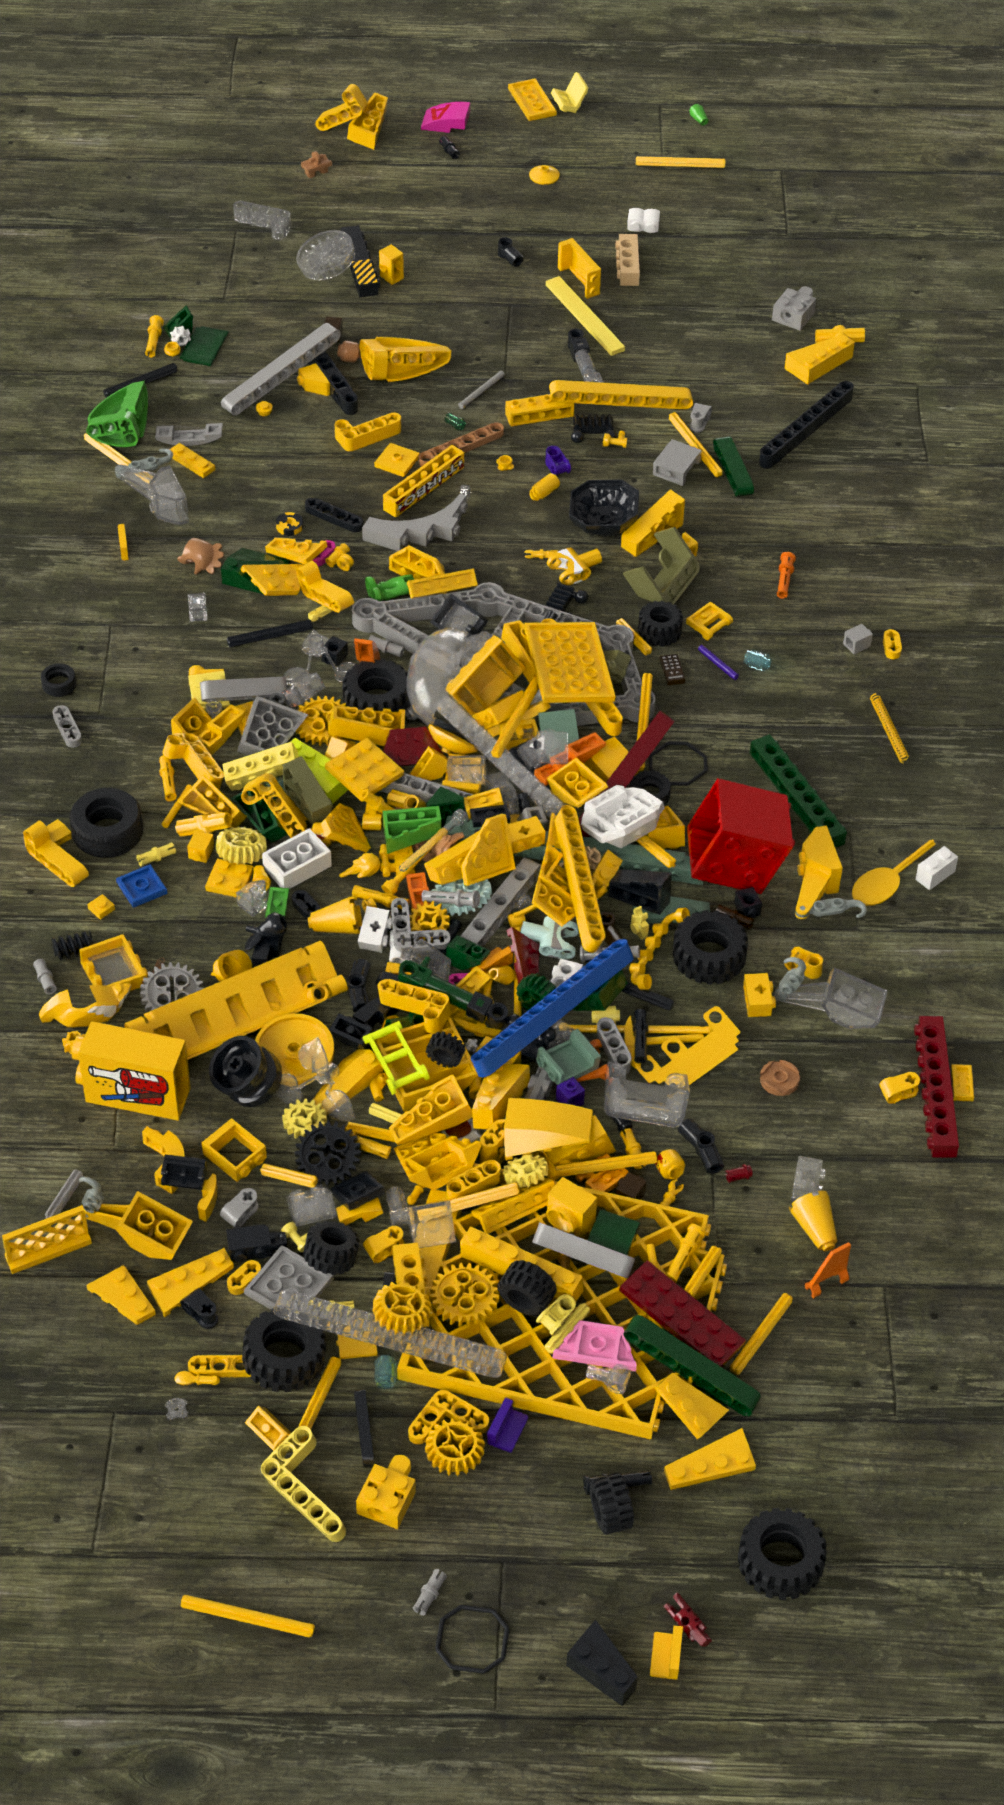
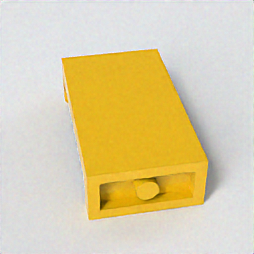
[558,238,601,299]

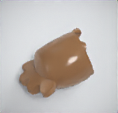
[177,538,224,574]

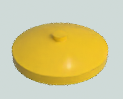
[255,1014,334,1086]

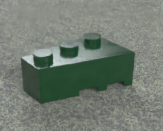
[230,782,288,843]

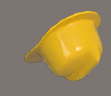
[211,950,252,982]

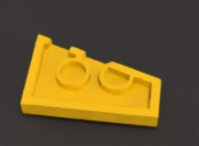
[87,1265,156,1325]
[655,1373,729,1439]

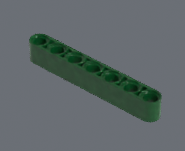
[623,1315,761,1416]

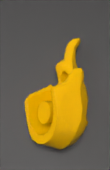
[339,853,381,878]

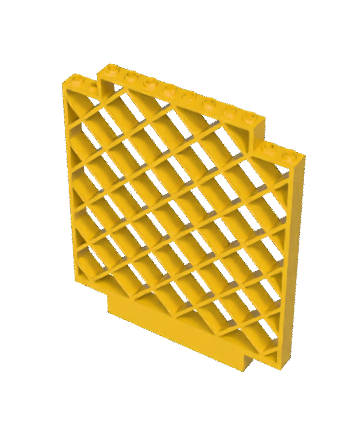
[384,1163,727,1440]

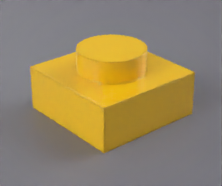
[87,894,115,920]

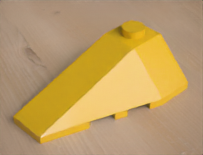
[389,1074,473,1145]

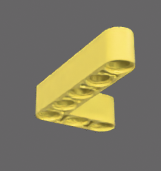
[261,1426,346,1542]

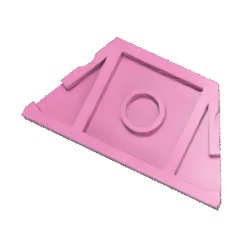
[553,1320,637,1372]

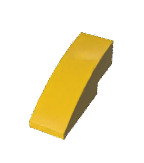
[198,704,245,756]

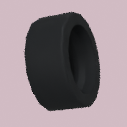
[41,663,76,697]

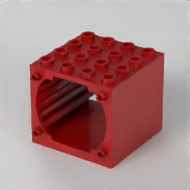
[687,778,795,894]

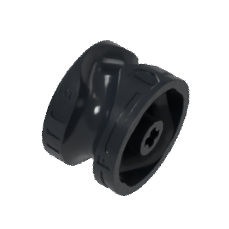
[209,1036,282,1108]

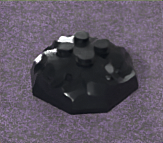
[569,480,639,537]

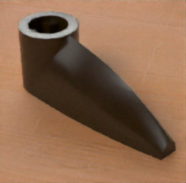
[601,912,633,961]

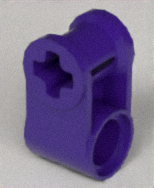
[545,446,571,476]

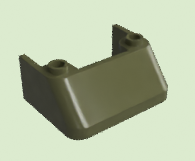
[623,527,700,605]

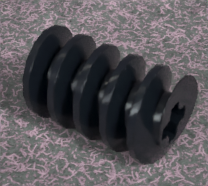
[51,929,93,961]

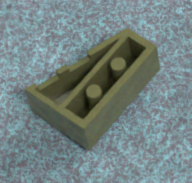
[282,756,333,825]

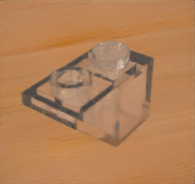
[236,880,267,917]

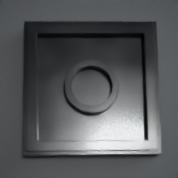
[330,1171,386,1211]

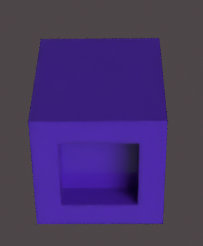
[556,1077,585,1107]

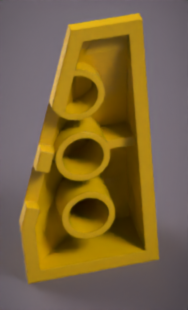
[313,1049,383,1116]

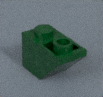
[445,935,490,971]

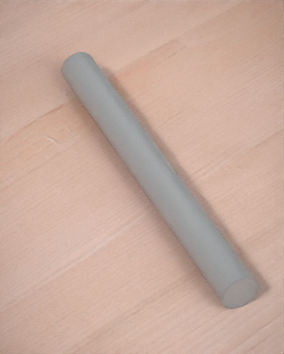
[458,371,505,409]

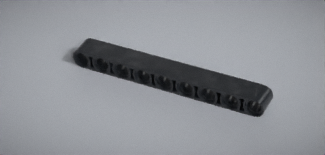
[759,381,854,469]

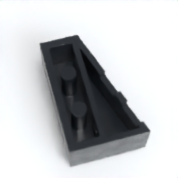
[609,869,672,915]
[566,1620,638,1706]

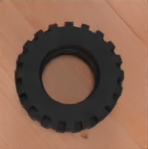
[342,658,411,712]
[673,910,748,985]
[242,1307,326,1393]
[738,1508,827,1600]

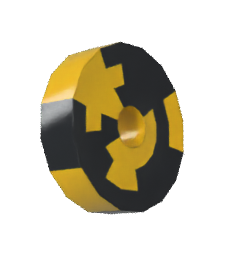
[276,512,303,536]

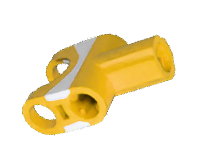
[547,547,602,585]

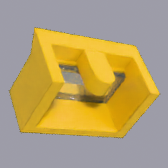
[499,718,539,753]

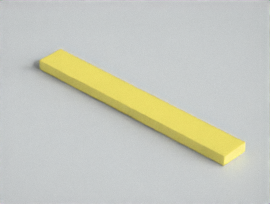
[546,276,625,356]

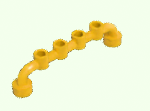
[629,907,690,990]

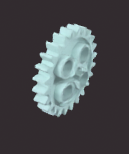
[432,879,492,916]

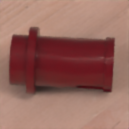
[725,1164,753,1183]

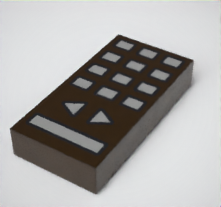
[660,654,685,686]

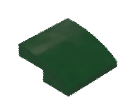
[588,1210,641,1255]

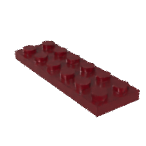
[619,1260,746,1367]

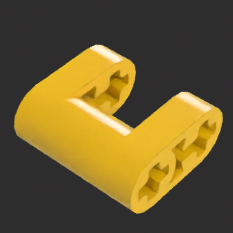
[480,1119,505,1164]

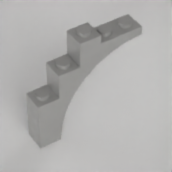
[362,494,468,551]

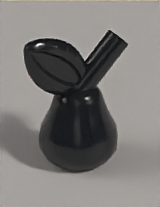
[245,912,287,951]

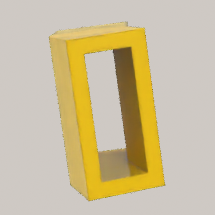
[46,819,72,846]

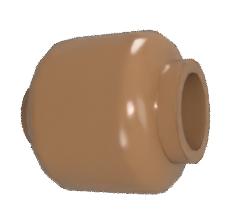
[337,341,361,363]

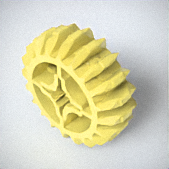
[216,826,267,865]

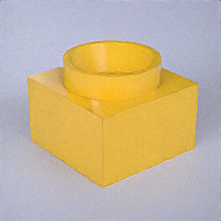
[546,1177,597,1238]

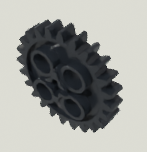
[294,1120,362,1187]

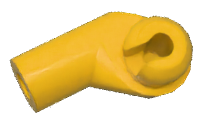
[369,1073,388,1102]

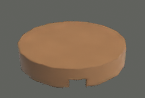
[760,1060,800,1096]

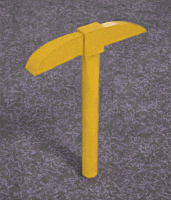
[452,970,503,1039]
[623,1016,704,1068]

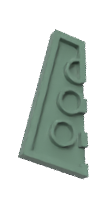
[632,896,710,923]

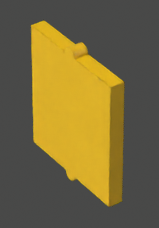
[336,1323,378,1359]

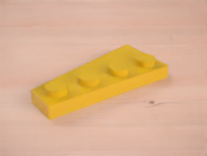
[147,1248,234,1317]
[664,1428,756,1490]

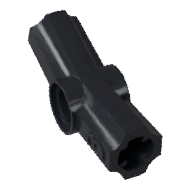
[347,958,371,1012]
[678,1118,724,1175]

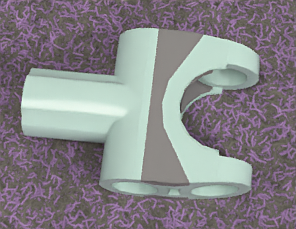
[520,916,579,959]

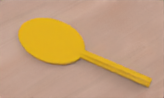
[852,839,936,906]

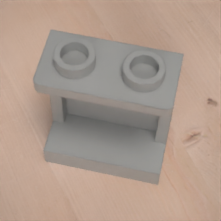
[653,439,702,486]

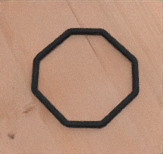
[649,741,708,786]
[435,1605,509,1674]

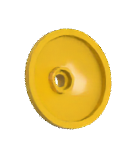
[428,724,478,755]

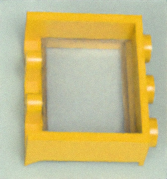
[80,934,148,991]

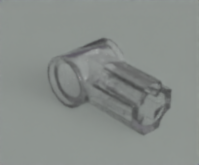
[386,1186,413,1227]

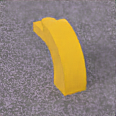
[142,1126,185,1194]

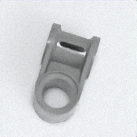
[690,403,712,433]
[220,1188,258,1228]

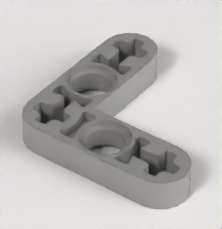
[391,898,450,952]

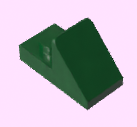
[163,305,193,338]

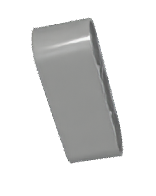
[597,1017,631,1075]

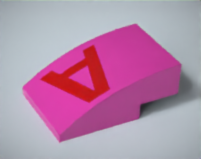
[421,102,470,133]

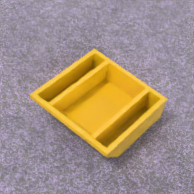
[445,635,526,716]
[374,1017,478,1112]

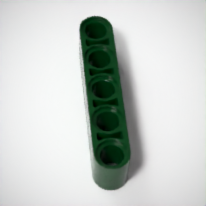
[713,436,754,497]

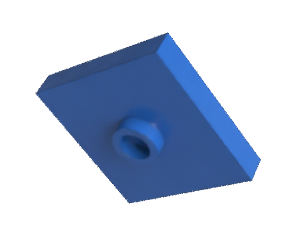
[116,864,168,908]

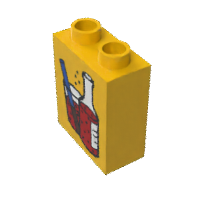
[72,1021,191,1121]

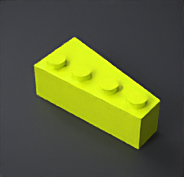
[291,738,348,804]

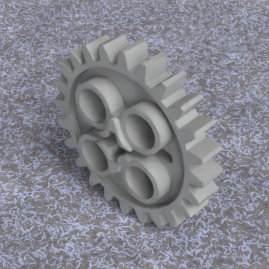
[140,962,204,1011]

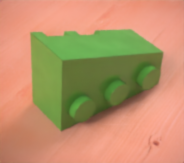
[383,806,441,854]

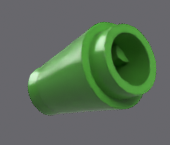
[689,104,709,126]

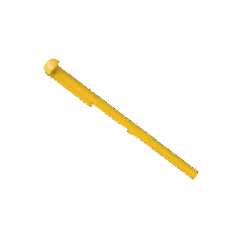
[559,1024,714,1034]

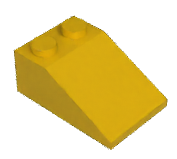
[547,758,608,808]
[646,806,685,850]

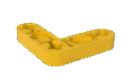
[408,1390,489,1445]

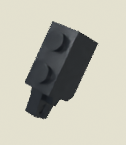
[226,1224,287,1262]

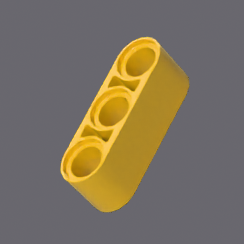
[446,1160,501,1200]

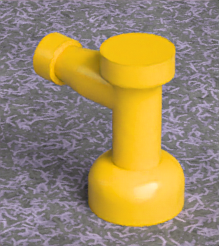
[603,431,627,448]

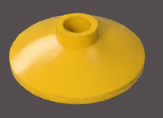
[529,165,560,185]

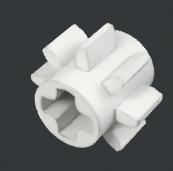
[170,326,191,346]

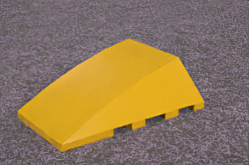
[532,843,608,927]
[504,1097,593,1160]
[394,1132,482,1190]

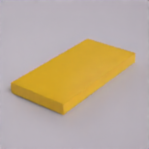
[508,78,557,121]

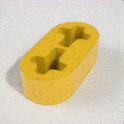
[883,629,902,659]
[227,1260,261,1295]

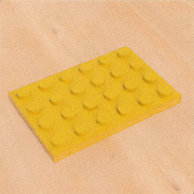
[524,622,616,703]

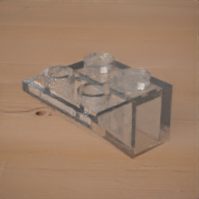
[285,1184,337,1227]

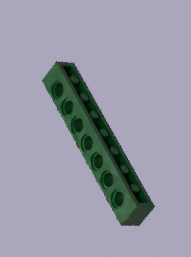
[750,734,847,848]

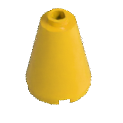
[308,896,362,934]
[789,1190,837,1252]

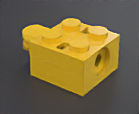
[356,1455,416,1530]

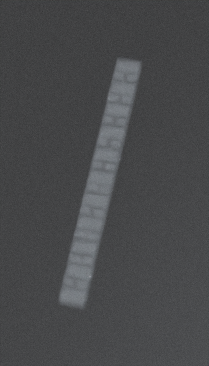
[434,693,565,817]
[273,1290,507,1378]

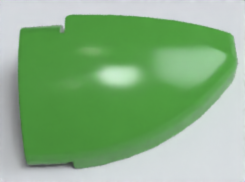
[86,381,148,447]

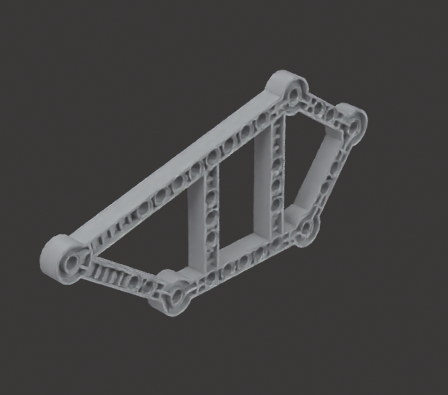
[352,582,655,728]

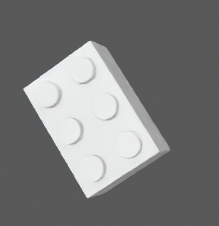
[262,828,332,889]

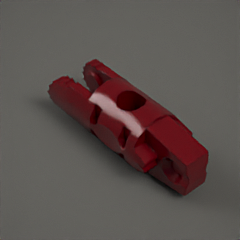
[663,1592,712,1647]

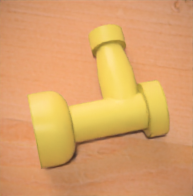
[281,1222,307,1253]

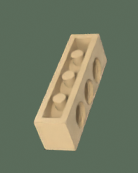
[615,234,640,286]

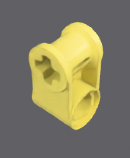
[536,1294,576,1335]

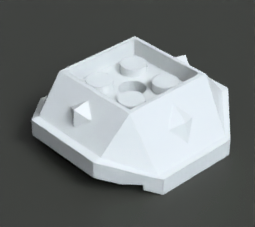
[581,785,665,848]

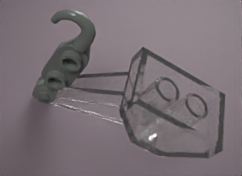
[115,448,189,525]
[774,957,888,1029]

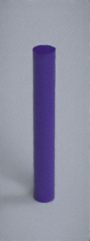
[698,645,739,680]

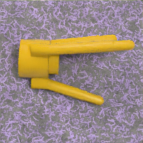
[507,904,537,928]

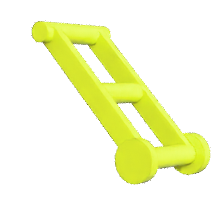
[362,1021,430,1095]

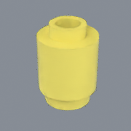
[591,1006,620,1025]

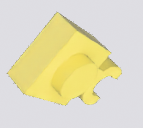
[630,906,649,940]

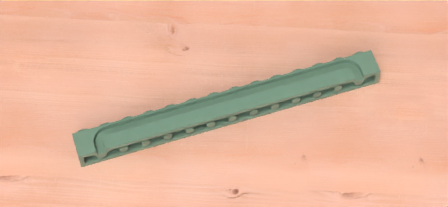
[444,816,704,885]

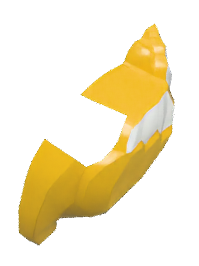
[39,983,131,1028]

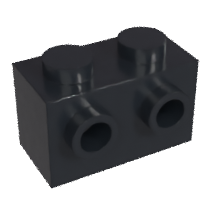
[329,1013,374,1050]

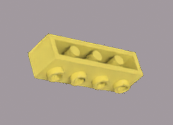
[222,742,299,791]

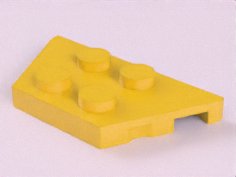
[241,564,305,596]

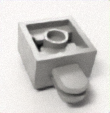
[772,286,816,331]

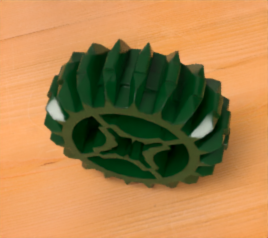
[516,973,557,1011]

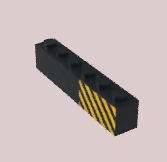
[340,225,380,298]

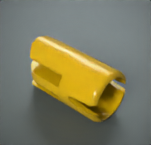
[529,473,560,501]

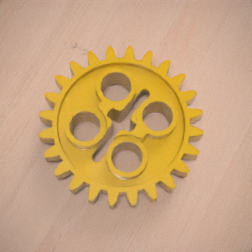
[296,696,346,746]
[430,1263,499,1327]

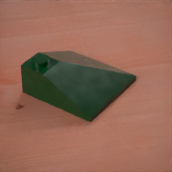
[221,548,290,594]

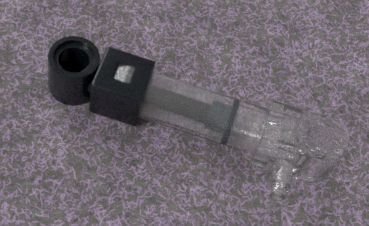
[568,328,604,383]

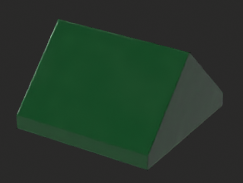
[426,787,464,828]

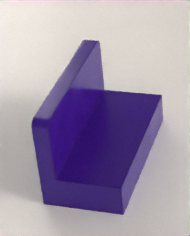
[487,1397,528,1453]

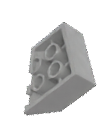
[237,696,308,756]

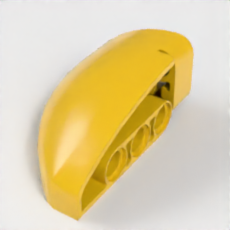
[359,337,451,382]

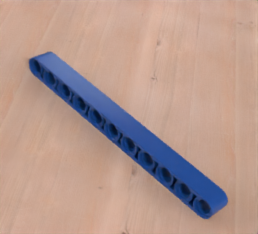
[471,939,634,1077]

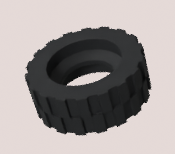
[630,771,671,806]

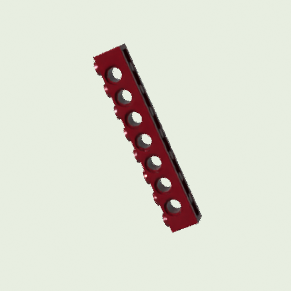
[914,1016,959,1158]

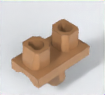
[301,151,332,178]

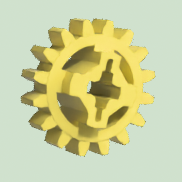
[282,1098,327,1139]
[503,1155,549,1188]

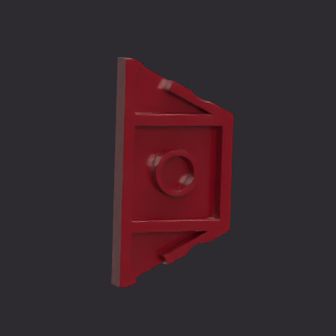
[382,727,444,767]

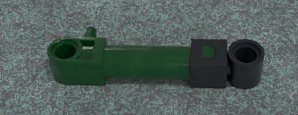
[398,956,508,1029]

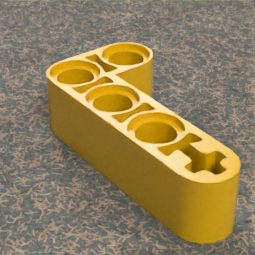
[315,84,368,131]
[335,413,401,451]
[296,561,354,613]
[163,733,224,789]
[241,773,307,838]
[23,821,89,887]
[377,979,451,1033]

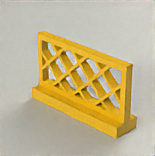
[2,1205,92,1274]

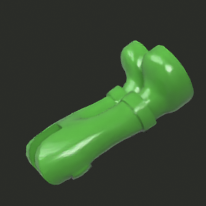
[365,574,414,602]

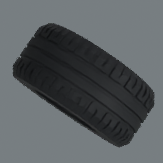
[70,788,143,858]

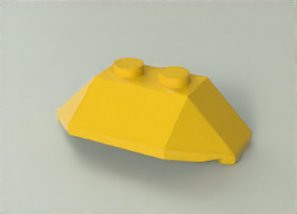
[389,545,448,594]

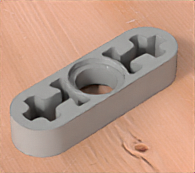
[53,705,82,748]

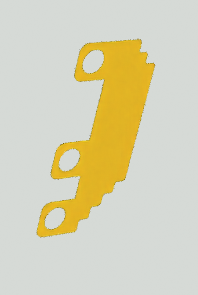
[635,1006,740,1087]

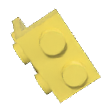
[551,72,588,113]

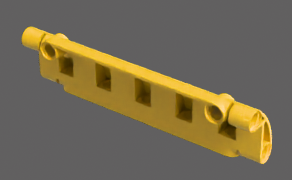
[124,941,348,1060]

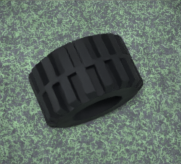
[638,600,683,647]
[303,1221,360,1275]
[497,1260,557,1316]
[590,1472,634,1535]

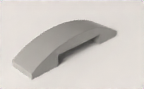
[155,423,223,446]

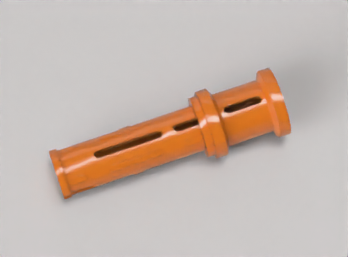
[777,552,796,599]

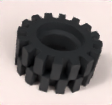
[426,1032,465,1068]

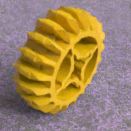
[373,1281,432,1335]
[425,1418,485,1476]

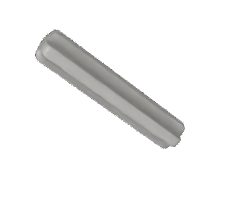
[45,1169,84,1219]

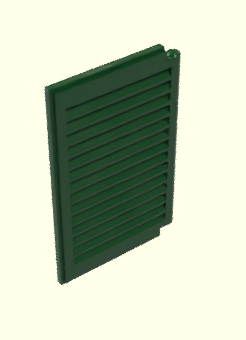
[180,326,229,366]

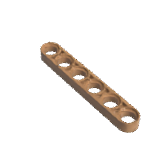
[419,422,504,467]

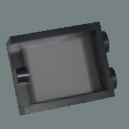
[430,594,488,649]

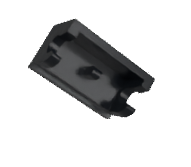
[161,1154,207,1190]

